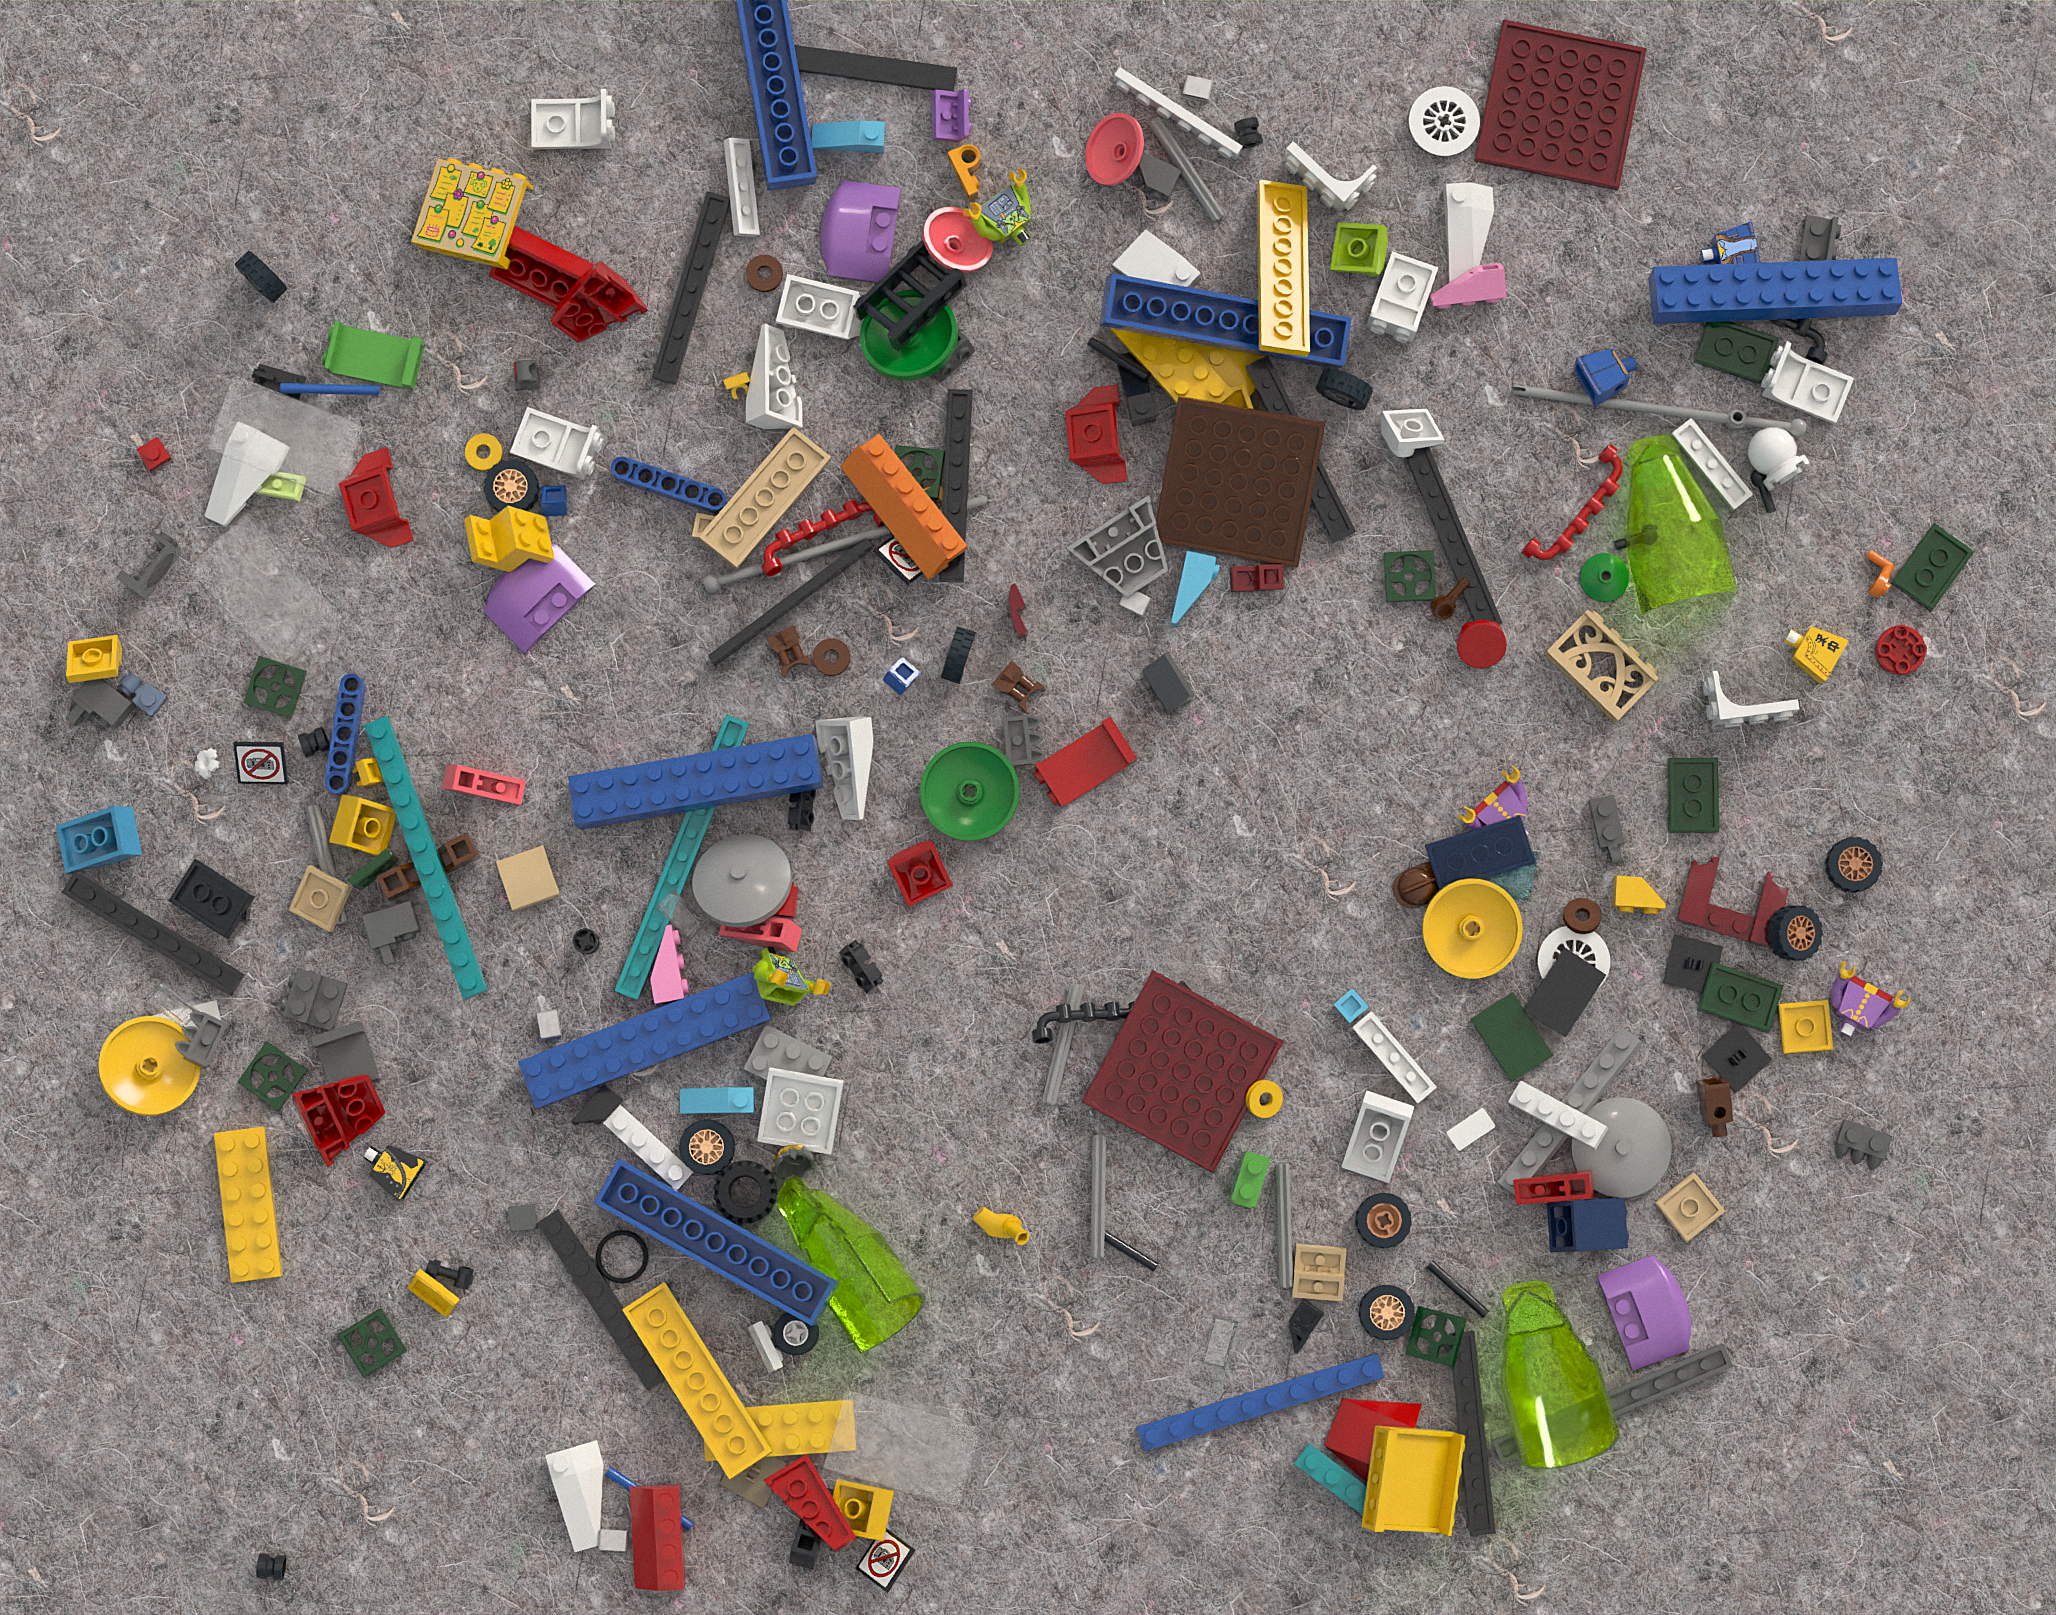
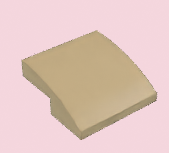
[496,845,560,912]
[1292,1243,1346,1301]

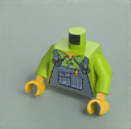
[963,168,1031,247]
[753,947,831,1006]

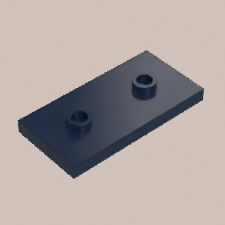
[1425,815,1536,890]

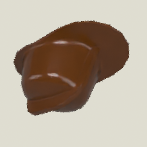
[1392,861,1439,909]

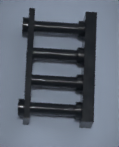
[853,241,967,351]

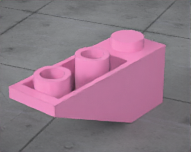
[1430,263,1506,308]
[650,925,689,1005]

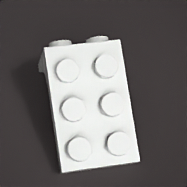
[531,89,615,149]
[1283,142,1377,213]
[1366,251,1439,343]
[1760,342,1854,425]
[510,407,604,481]
[1702,671,1799,728]

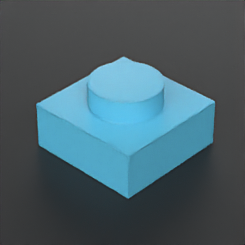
[1333,988,1368,1024]

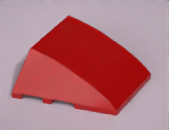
[550,261,648,343]
[292,1075,386,1167]
[1324,1398,1422,1482]

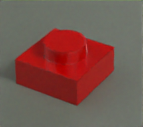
[136,437,172,471]

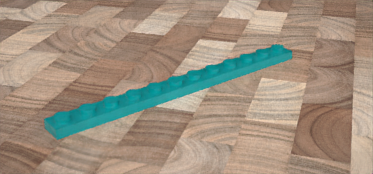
[614,714,750,1000]
[364,716,488,1000]

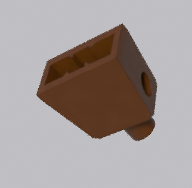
[1696,1077,1733,1137]

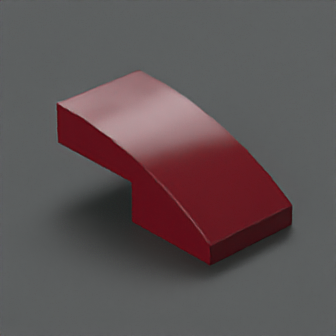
[1230,564,1284,592]
[1010,583,1027,639]

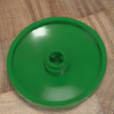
[860,290,958,381]
[920,741,1020,841]

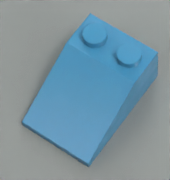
[56,806,142,874]

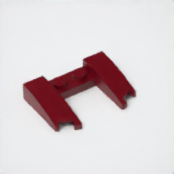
[1675,857,1789,949]

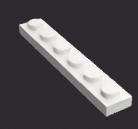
[1114,67,1242,160]

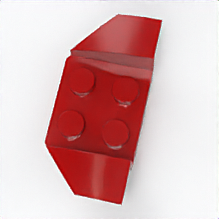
[1065,384,1127,484]
[339,447,414,548]

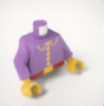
[1457,765,1530,834]
[1831,961,1911,1038]

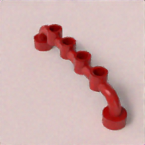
[1521,443,1623,560]
[761,500,885,577]

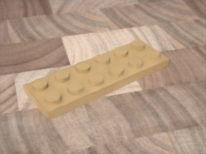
[699,427,831,569]

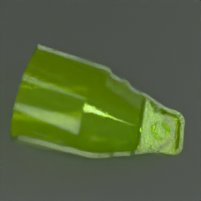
[1625,434,1738,615]
[777,1177,926,1354]
[1500,1280,1620,1470]

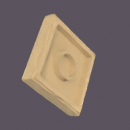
[288,865,352,932]
[1654,1172,1725,1242]

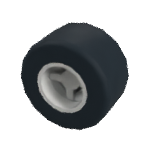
[773,1312,819,1356]

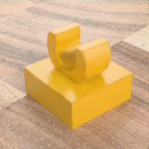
[723,371,750,399]
[352,758,384,786]

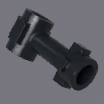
[425,1259,474,1290]

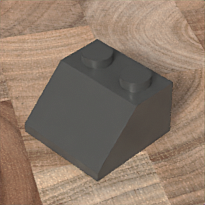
[1140,652,1194,715]

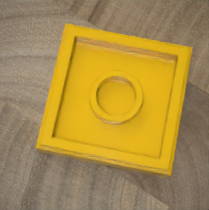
[1777,1000,1833,1054]

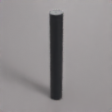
[1087,337,1151,381]
[1090,1230,1159,1272]
[1426,1260,1489,1318]

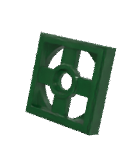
[895,445,945,500]
[1383,550,1436,603]
[244,656,307,718]
[347,848,399,890]
[237,1041,308,1111]
[1406,1306,1467,1368]
[338,1308,407,1378]

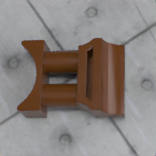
[766,626,812,678]
[992,660,1045,712]

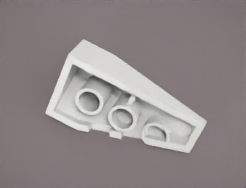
[1443,183,1494,283]
[746,324,803,429]
[204,422,290,527]
[815,717,873,820]
[545,1440,604,1552]

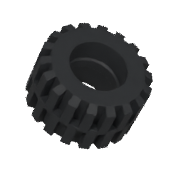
[713,1160,778,1224]

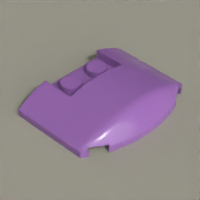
[820,180,901,283]
[483,543,596,653]
[1596,1255,1691,1371]

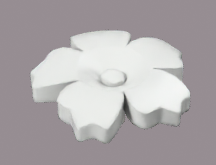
[194,748,220,779]

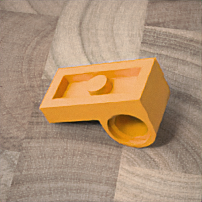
[948,144,980,201]

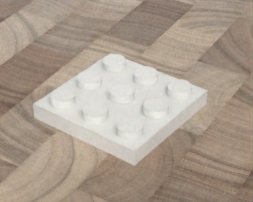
[757,1067,844,1155]

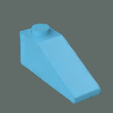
[811,120,886,153]
[1170,551,1219,627]
[680,1087,755,1114]

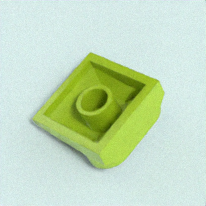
[1330,222,1388,277]

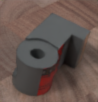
[513,360,541,391]

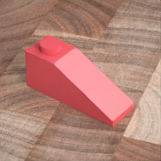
[442,765,526,805]
[718,917,802,952]

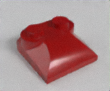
[887,840,953,907]

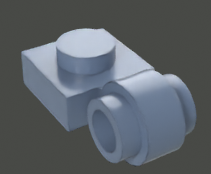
[118,672,168,717]

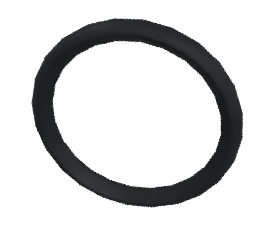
[596,1230,649,1284]

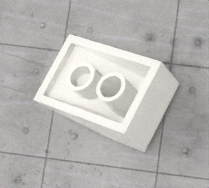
[1112,229,1200,288]
[1341,1091,1414,1183]

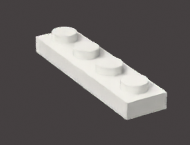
[724,138,760,237]
[1671,418,1753,511]
[1352,1011,1437,1104]
[1508,1081,1608,1150]
[603,1105,694,1191]

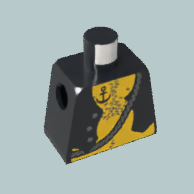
[363,1145,428,1202]

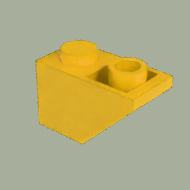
[1612,876,1666,914]

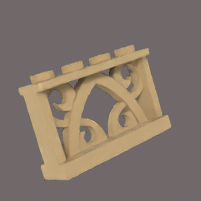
[1544,610,1659,723]

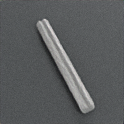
[1149,117,1224,223]
[306,804,347,925]
[1042,983,1084,1105]
[1090,1135,1106,1259]
[1275,1163,1293,1288]

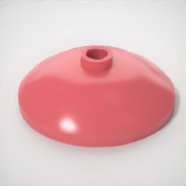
[1085,112,1144,186]
[922,207,993,273]

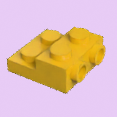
[66,635,122,683]

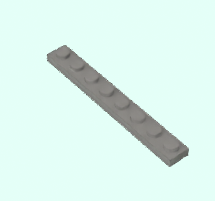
[1497,1027,1643,1196]

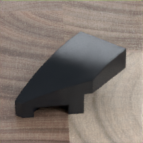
[571,1084,623,1125]
[1289,1298,1324,1354]

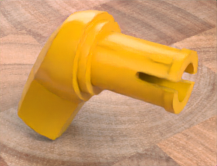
[973,1206,1030,1245]

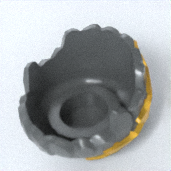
[773,1144,815,1179]

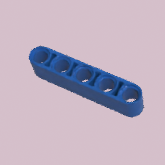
[611,456,728,514]
[325,673,366,796]

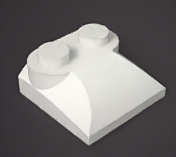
[1380,409,1445,458]

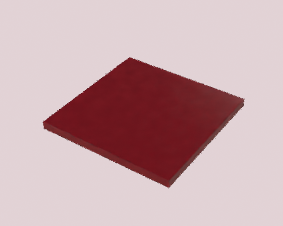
[1474,19,1647,191]
[1081,970,1284,1173]

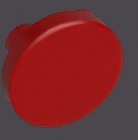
[1456,620,1507,669]
[1875,624,1927,675]

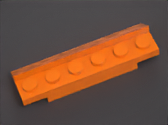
[840,434,968,580]

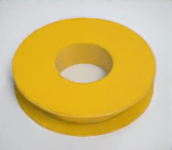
[465,433,503,471]
[1246,1080,1283,1118]

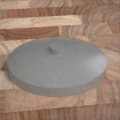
[692,834,792,927]
[1570,1097,1672,1198]

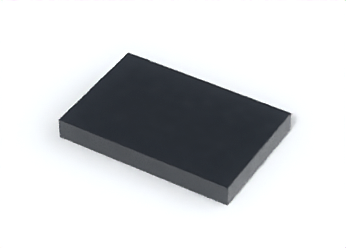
[169,859,255,939]
[1523,947,1606,1038]

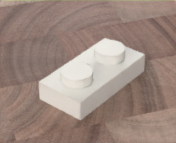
[748,1321,783,1373]

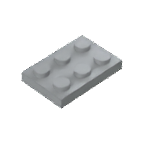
[744,1024,833,1080]

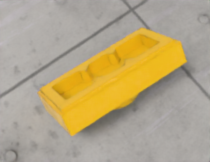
[407,1269,460,1318]

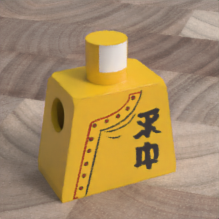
[1784,627,1849,684]

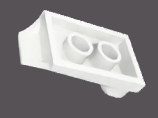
[776,274,864,340]

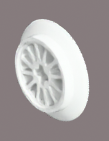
[1409,86,1480,156]
[1538,926,1610,988]

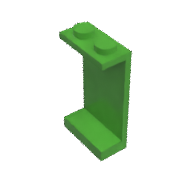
[322,320,425,391]
[1227,1151,1271,1208]

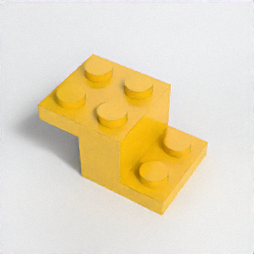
[464,506,554,572]

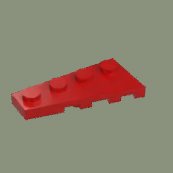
[763,1454,857,1552]

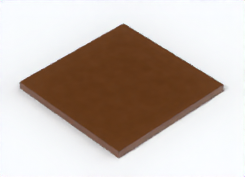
[1156,395,1325,568]

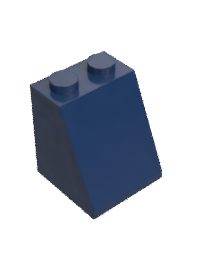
[1547,1198,1629,1253]

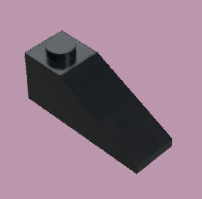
[1116,352,1157,427]
[789,1488,834,1570]

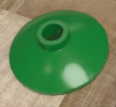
[1580,553,1629,602]

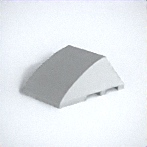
[1066,495,1168,597]

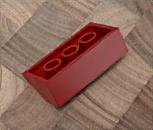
[489,225,594,309]
[630,1484,686,1591]

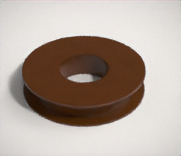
[746,255,783,292]
[813,638,850,676]
[1563,898,1601,934]

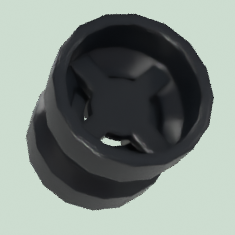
[1234,117,1263,149]
[298,726,330,758]
[572,928,600,955]
[256,1553,286,1581]

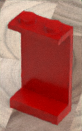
[1033,717,1137,808]

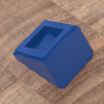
[541,485,567,517]
[883,657,920,695]

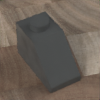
[1137,152,1182,202]

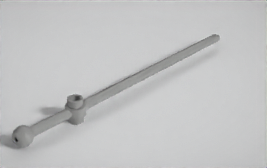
[1511,385,1806,438]
[703,496,987,593]

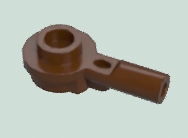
[1430,577,1471,619]

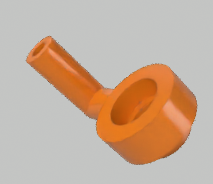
[1866,550,1894,598]

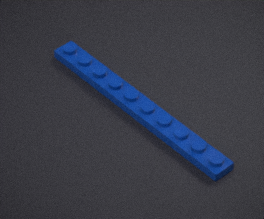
[1137,1353,1385,1451]

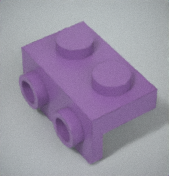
[932,89,971,143]

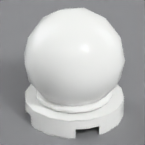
[1748,427,1810,491]

